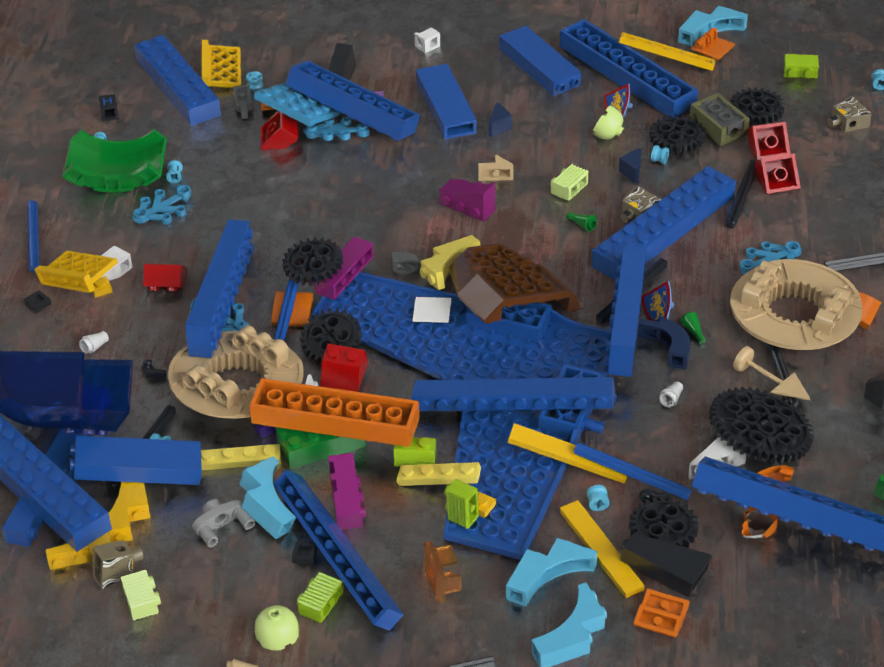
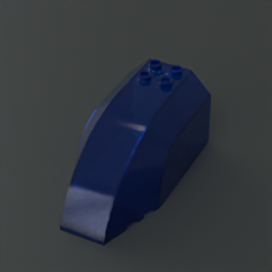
[0,351,133,436]

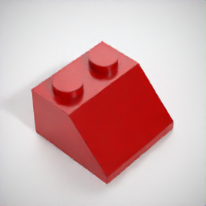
[260,111,298,150]
[747,122,791,161]
[755,154,801,194]
[143,264,188,292]
[320,343,368,392]

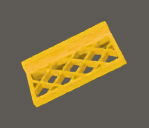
[201,40,241,88]
[34,251,118,293]

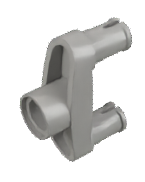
[192,499,255,547]

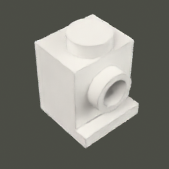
[415,27,440,53]

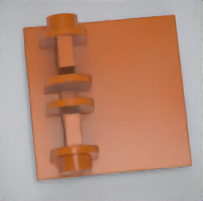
[690,28,735,60]

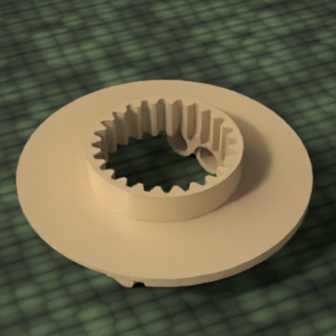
[730,259,862,350]
[168,325,304,419]

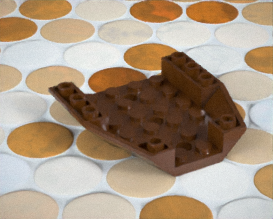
[449,243,585,324]

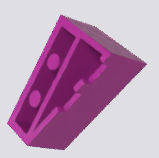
[439,179,495,222]
[328,453,366,530]

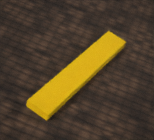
[619,32,715,71]
[508,423,627,484]
[560,500,645,599]

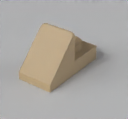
[478,155,513,181]

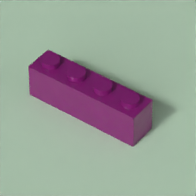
[314,236,374,300]

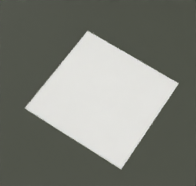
[412,297,451,323]

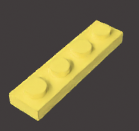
[201,444,281,470]
[397,462,481,486]

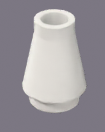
[79,331,109,354]
[659,381,683,407]

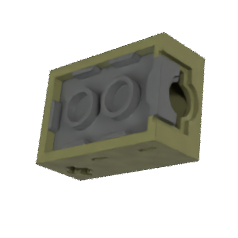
[690,93,750,146]

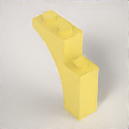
[420,235,480,290]

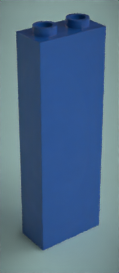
[499,26,581,96]
[416,64,477,140]
[70,436,202,485]

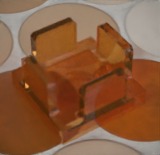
[423,541,462,603]

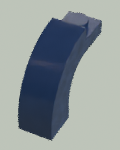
[638,317,691,370]

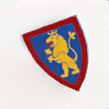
[604,83,633,117]
[641,281,674,322]

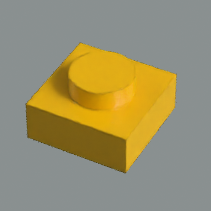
[92,276,113,298]
[478,491,496,518]

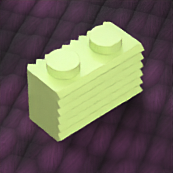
[550,164,588,201]
[121,570,161,621]

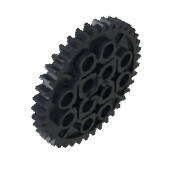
[709,387,814,464]

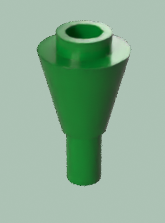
[566,212,597,232]
[680,312,706,344]

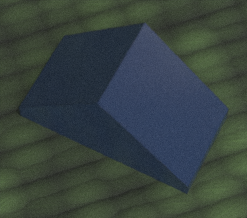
[488,103,512,137]
[619,148,641,184]

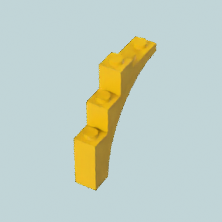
[46,482,150,570]

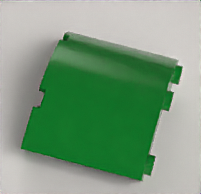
[62,129,167,193]

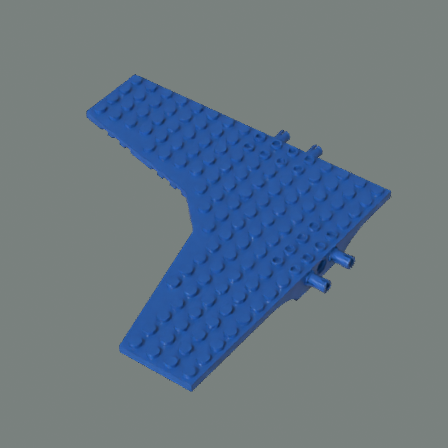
[311,272,617,560]

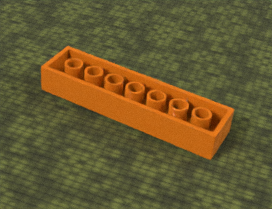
[249,378,420,447]

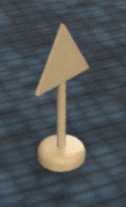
[733,346,810,400]

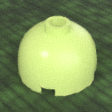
[592,105,624,140]
[255,605,299,650]

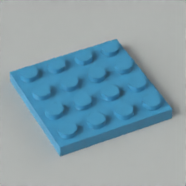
[254,82,343,126]

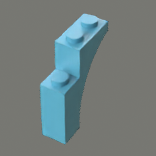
[678,6,748,47]
[239,456,296,539]
[506,538,597,607]
[531,583,607,667]

